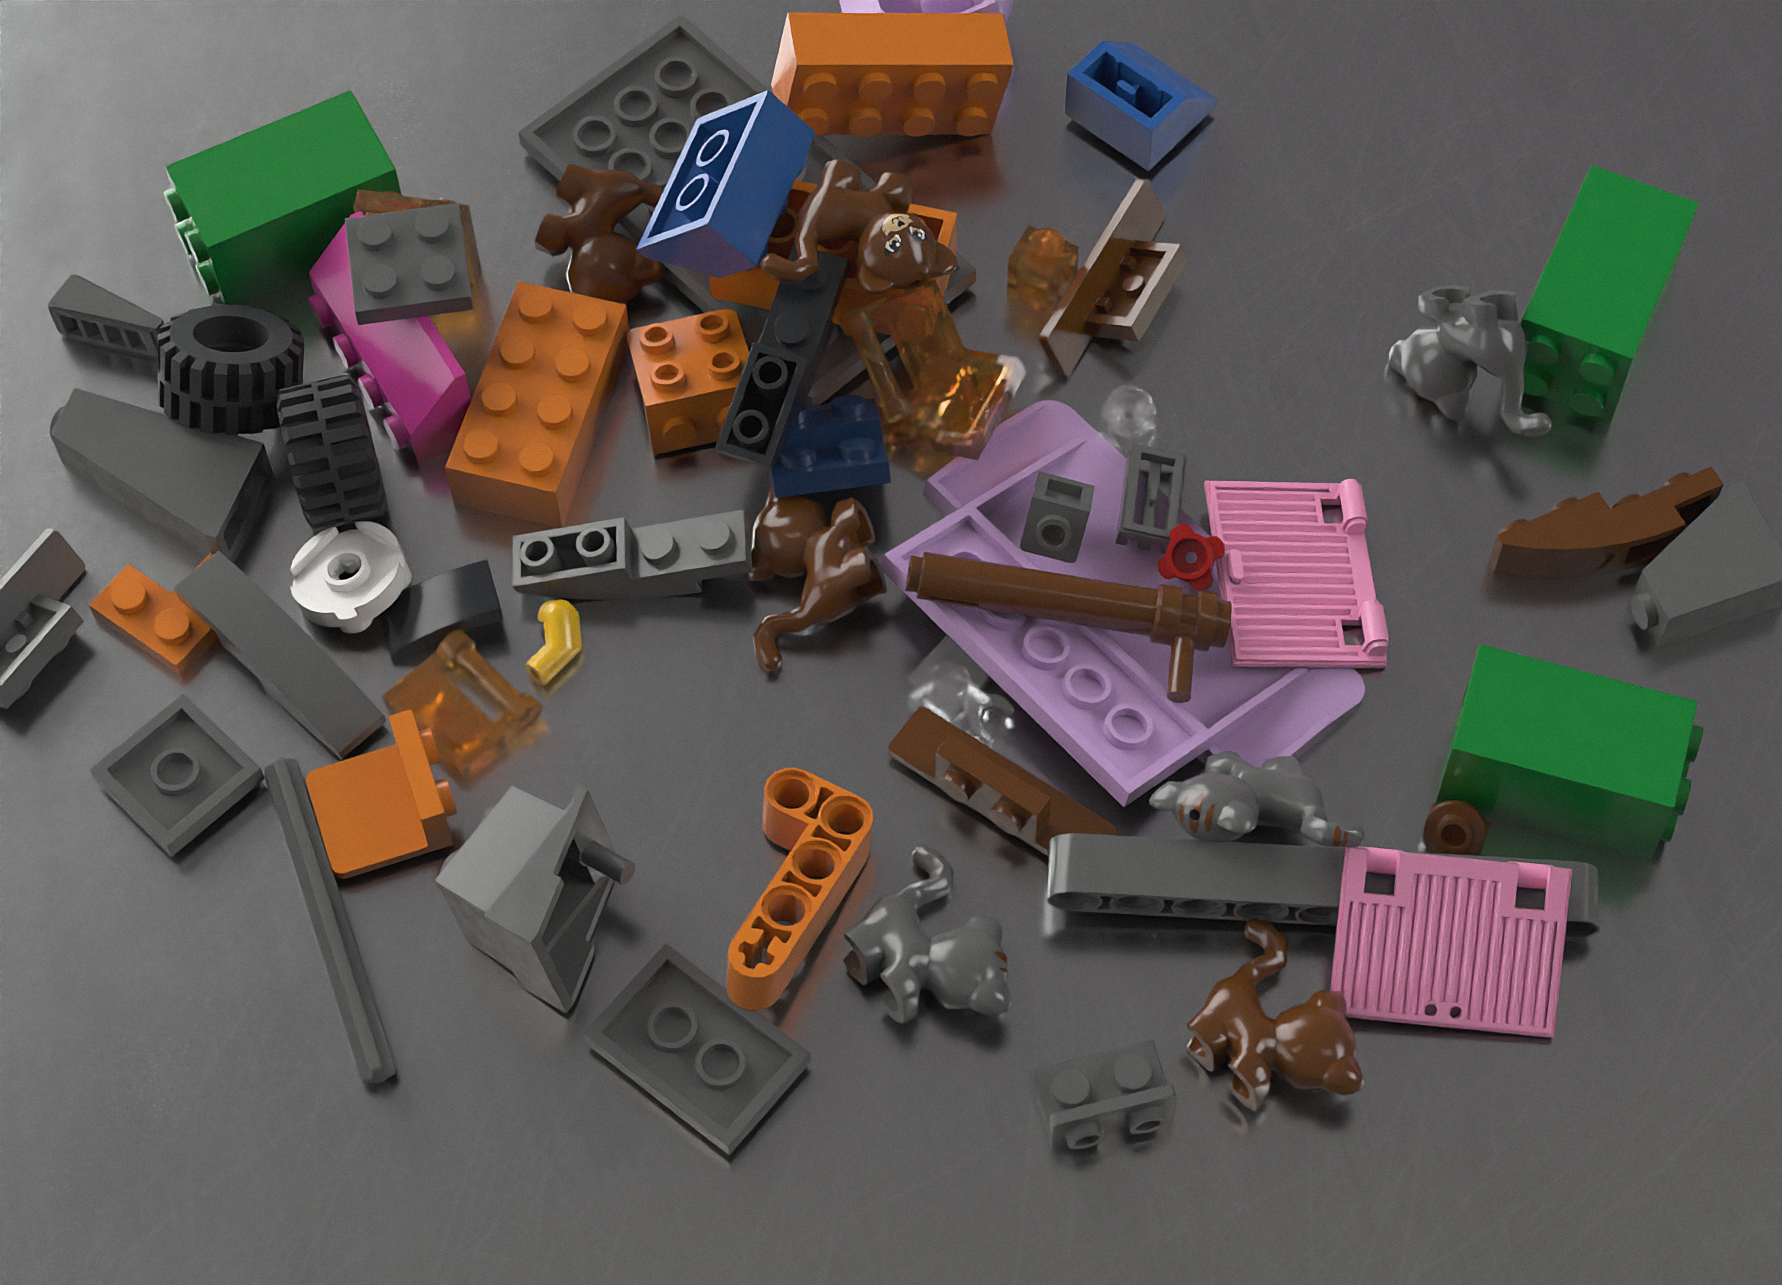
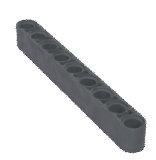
[1047,833,1600,939]

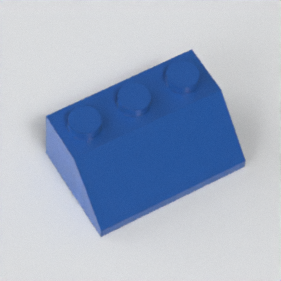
[636,90,816,278]

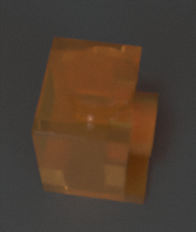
[1007,225,1080,316]

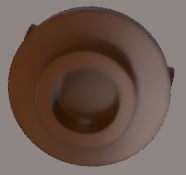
[1424,800,1491,856]

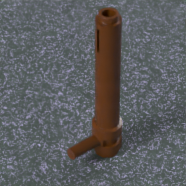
[905,551,1232,703]

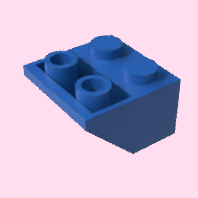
[1065,41,1218,171]

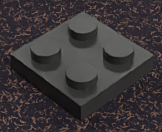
[345,203,474,325]
[90,693,265,857]

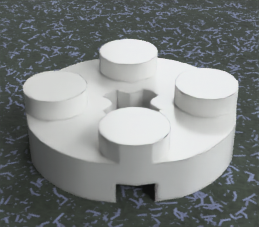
[290,521,412,634]

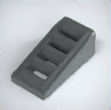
[48,274,164,357]

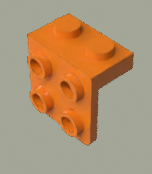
[626,309,749,455]
[306,709,457,879]

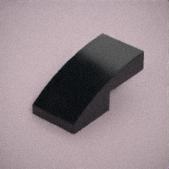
[379,559,504,661]

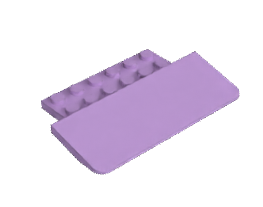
[880,400,1365,807]

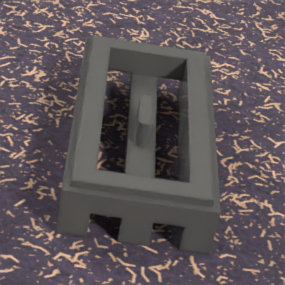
[1115,443,1187,554]

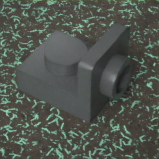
[1020,471,1095,563]

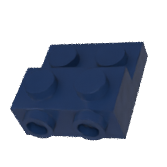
[769,395,891,498]

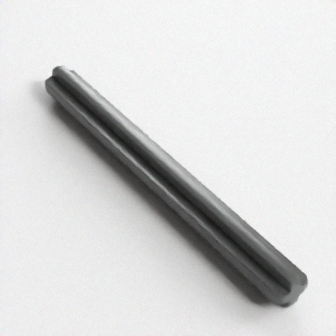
[264,756,396,1084]

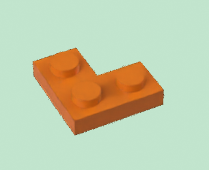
[89,553,254,677]

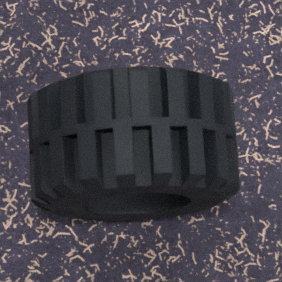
[157,304,304,435]
[277,374,387,531]

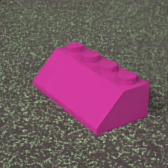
[308,211,471,466]

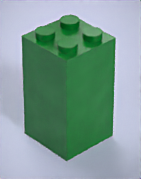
[163,90,405,305]
[1521,165,1699,422]
[1435,644,1704,861]

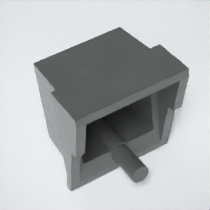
[435,784,636,1013]

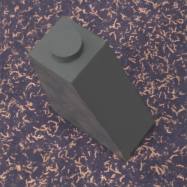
[1631,480,1782,648]

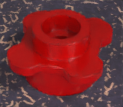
[1157,524,1225,591]

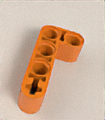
[726,768,874,1010]

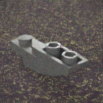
[512,510,752,600]

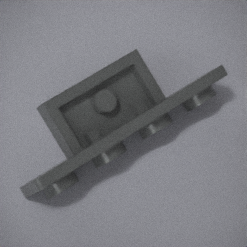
[0,528,86,709]

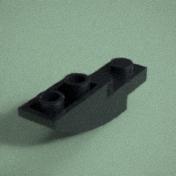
[715,243,850,469]

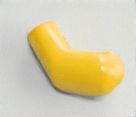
[525,599,582,685]

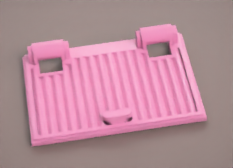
[1204,479,1390,668]
[1330,846,1572,1038]

